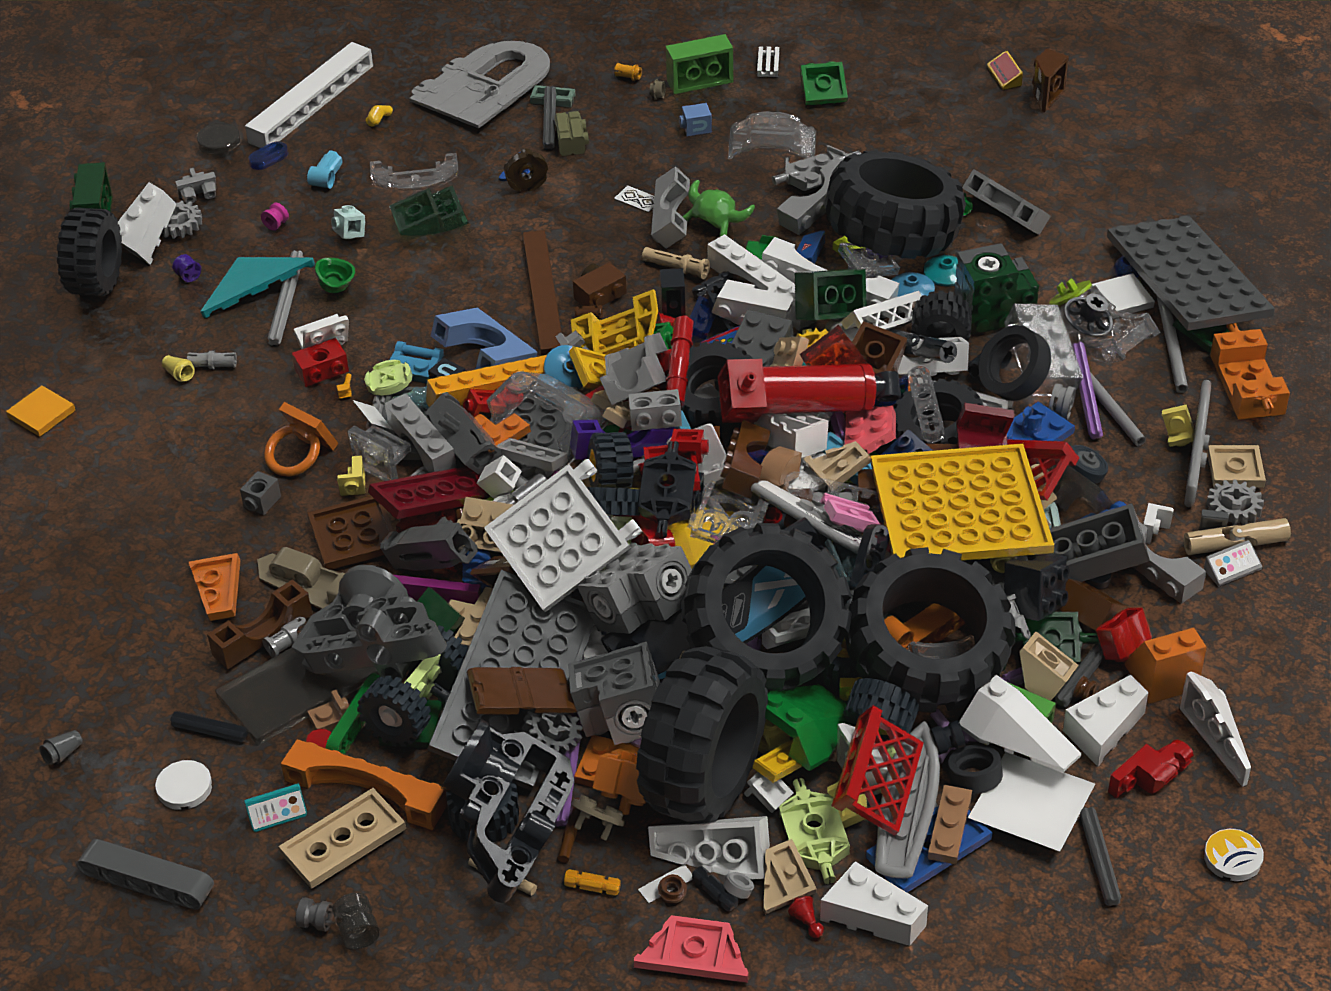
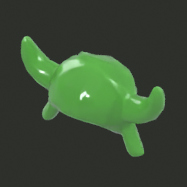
[682,180,755,237]

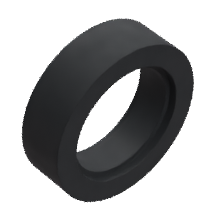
[979,325,1051,401]

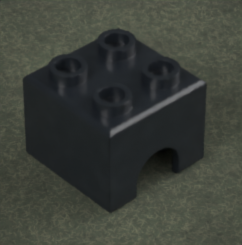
[1004,553,1070,621]

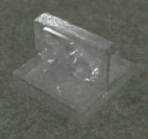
[838,243,900,278]
[348,425,412,481]

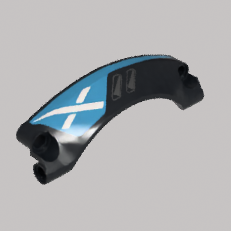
[600,517,825,683]

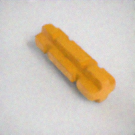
[564,869,621,896]

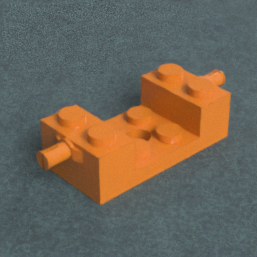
[1210,323,1290,419]

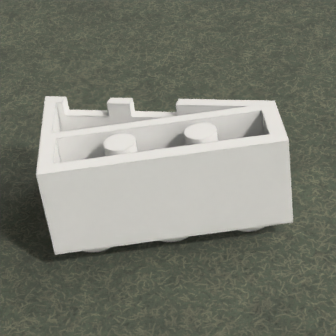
[118,182,176,265]
[712,280,795,325]
[754,413,828,458]
[1063,675,1148,766]
[820,862,928,946]

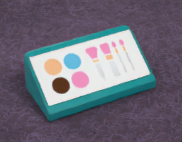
[244,783,307,832]

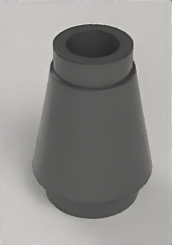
[39,730,83,765]

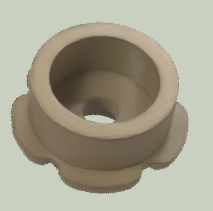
[649,79,666,100]

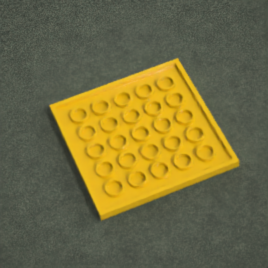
[871,444,1054,561]

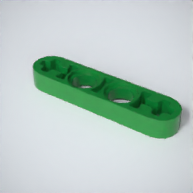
[326,673,381,755]

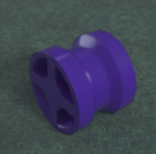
[172,254,201,282]

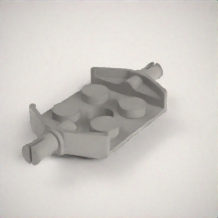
[772,145,861,191]

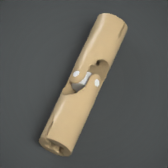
[1184,518,1291,555]

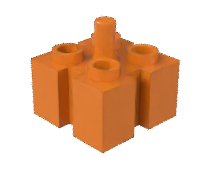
[593,749,647,815]

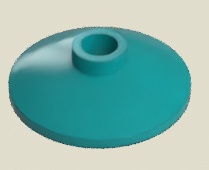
[924,255,958,287]

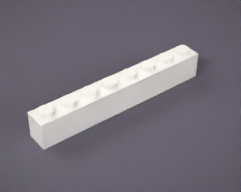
[245,42,373,151]

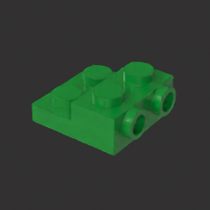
[800,61,848,105]

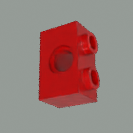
[292,338,349,387]

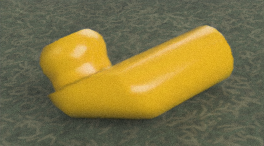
[366,105,393,127]

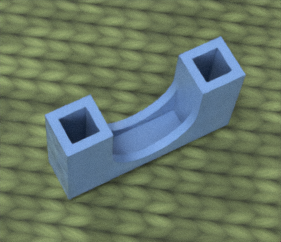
[431,308,538,370]

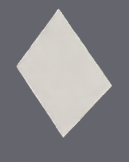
[968,752,1095,851]

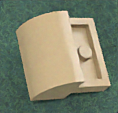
[457,497,513,554]

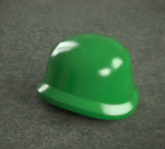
[315,258,355,293]

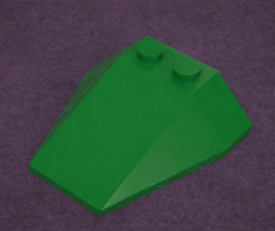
[765,684,853,771]

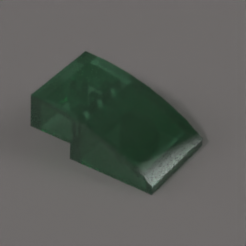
[389,185,469,236]

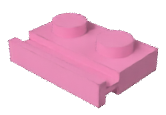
[820,493,881,532]

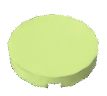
[364,360,413,396]

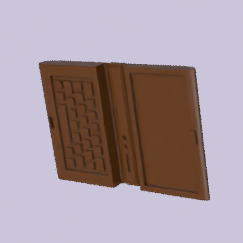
[466,667,577,714]

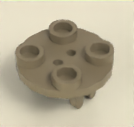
[572,795,626,841]

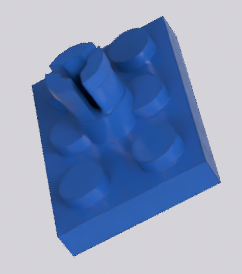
[1007,401,1075,441]

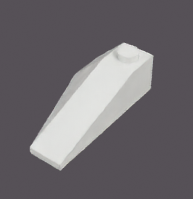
[1180,671,1251,787]
[959,675,1081,772]
[648,816,770,879]

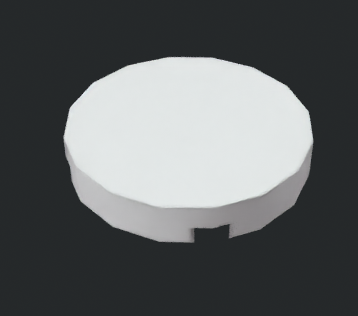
[155,760,212,810]

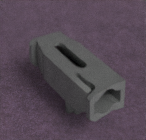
[425,392,502,475]
[380,517,478,571]

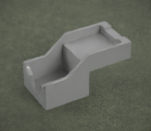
[600,333,668,405]

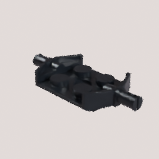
[638,441,697,539]

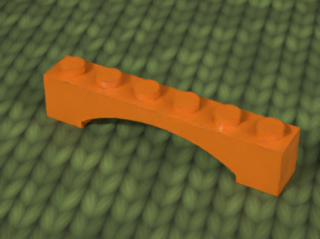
[281,739,447,830]

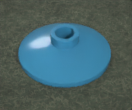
[892,272,935,297]
[544,345,583,390]

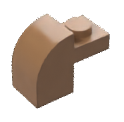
[759,446,802,506]

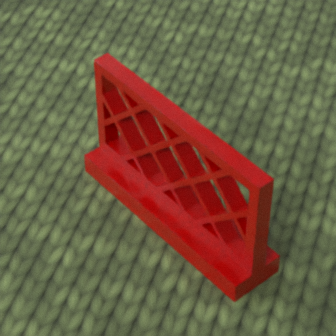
[1007,439,1079,501]
[832,705,924,836]

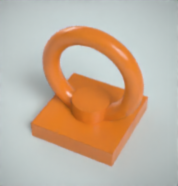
[264,402,339,477]

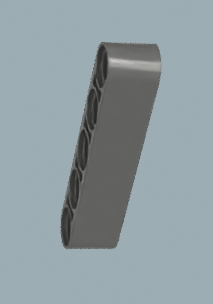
[76,839,214,910]

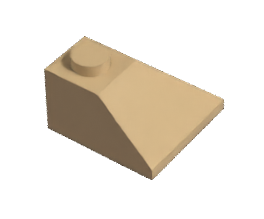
[1019,632,1079,701]

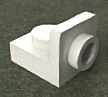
[1144,503,1174,544]
[744,772,793,813]

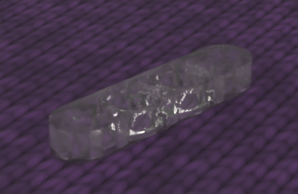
[908,366,945,443]
[784,471,881,513]

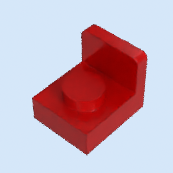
[463,389,504,417]
[670,429,709,464]

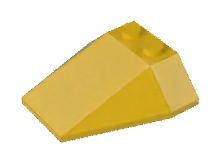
[571,289,658,355]

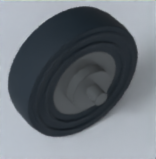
[1066,445,1108,484]

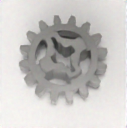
[161,201,202,239]
[1206,479,1264,526]

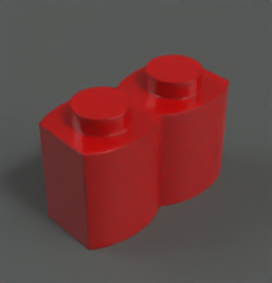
[1096,608,1152,662]

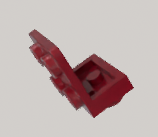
[956,403,1014,449]

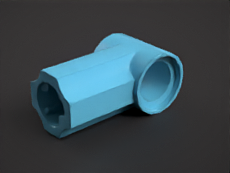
[307,151,343,189]

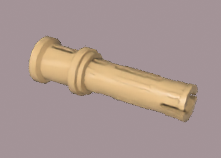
[642,247,710,279]

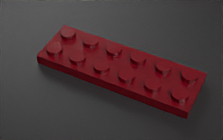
[368,466,515,519]

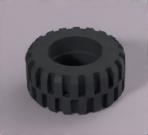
[57,208,122,296]
[666,341,753,436]
[893,379,984,444]

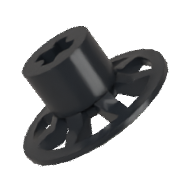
[1064,293,1113,337]

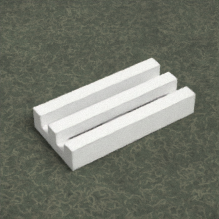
[757,47,779,77]

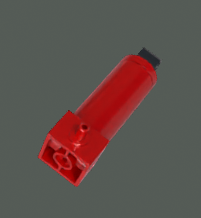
[718,359,901,423]

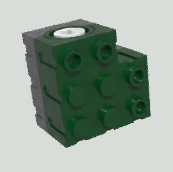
[954,243,1039,335]

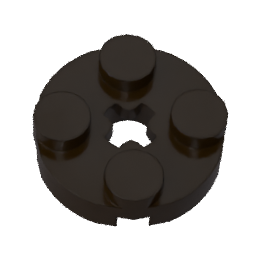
[503,149,548,192]

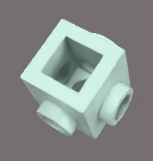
[331,205,365,239]

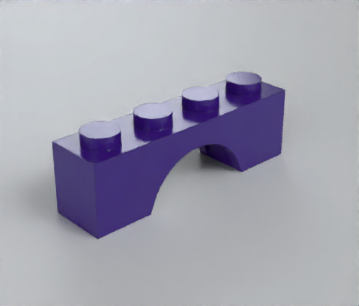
[570,420,675,460]

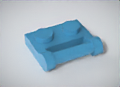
[390,341,444,383]

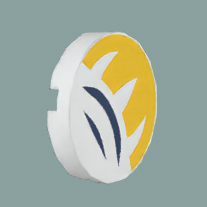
[1204,829,1264,882]

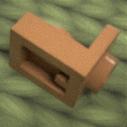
[308,690,349,731]

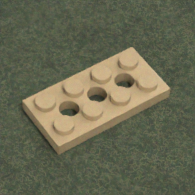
[279,788,406,889]

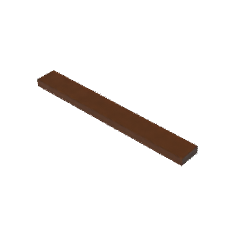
[523,230,562,356]

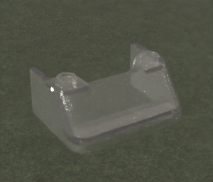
[486,371,609,465]

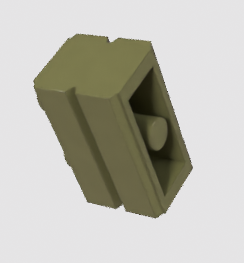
[555,111,589,156]

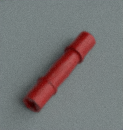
[666,316,694,408]

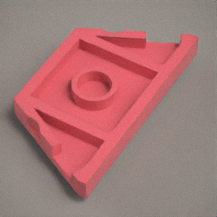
[845,406,896,454]
[634,915,748,983]

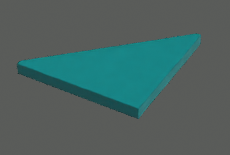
[200,257,315,318]

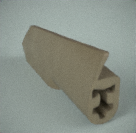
[257,547,345,610]

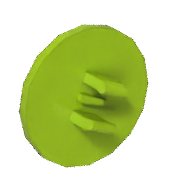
[1049,278,1092,307]

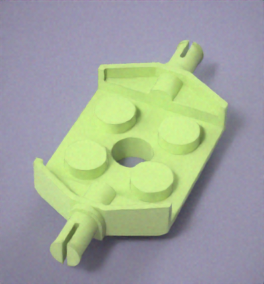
[779,778,850,884]

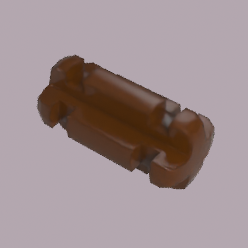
[575,305,603,319]

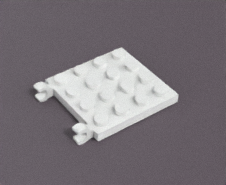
[484,459,643,612]

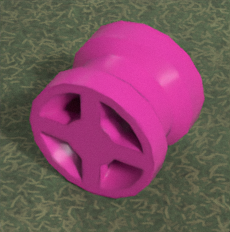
[261,202,289,230]

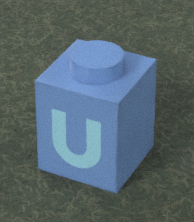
[679,103,712,136]

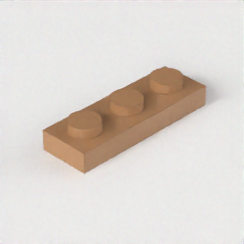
[928,785,972,865]

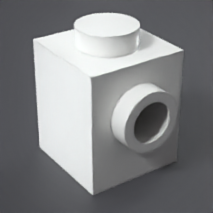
[477,455,522,499]

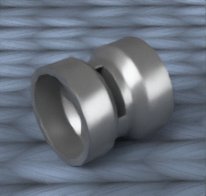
[296,898,334,932]

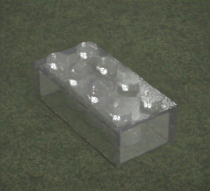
[1004,304,1084,396]

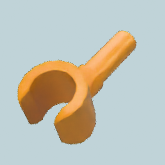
[337,373,352,399]

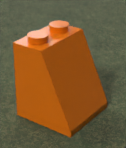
[1125,628,1207,704]

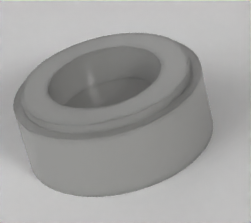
[723,872,754,898]

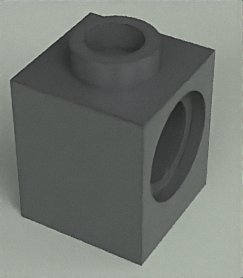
[240,471,281,515]

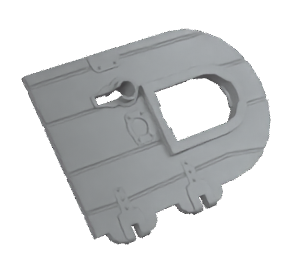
[409,41,550,128]

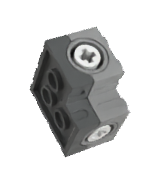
[577,543,692,634]
[568,642,661,745]

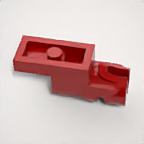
[1108,739,1194,798]

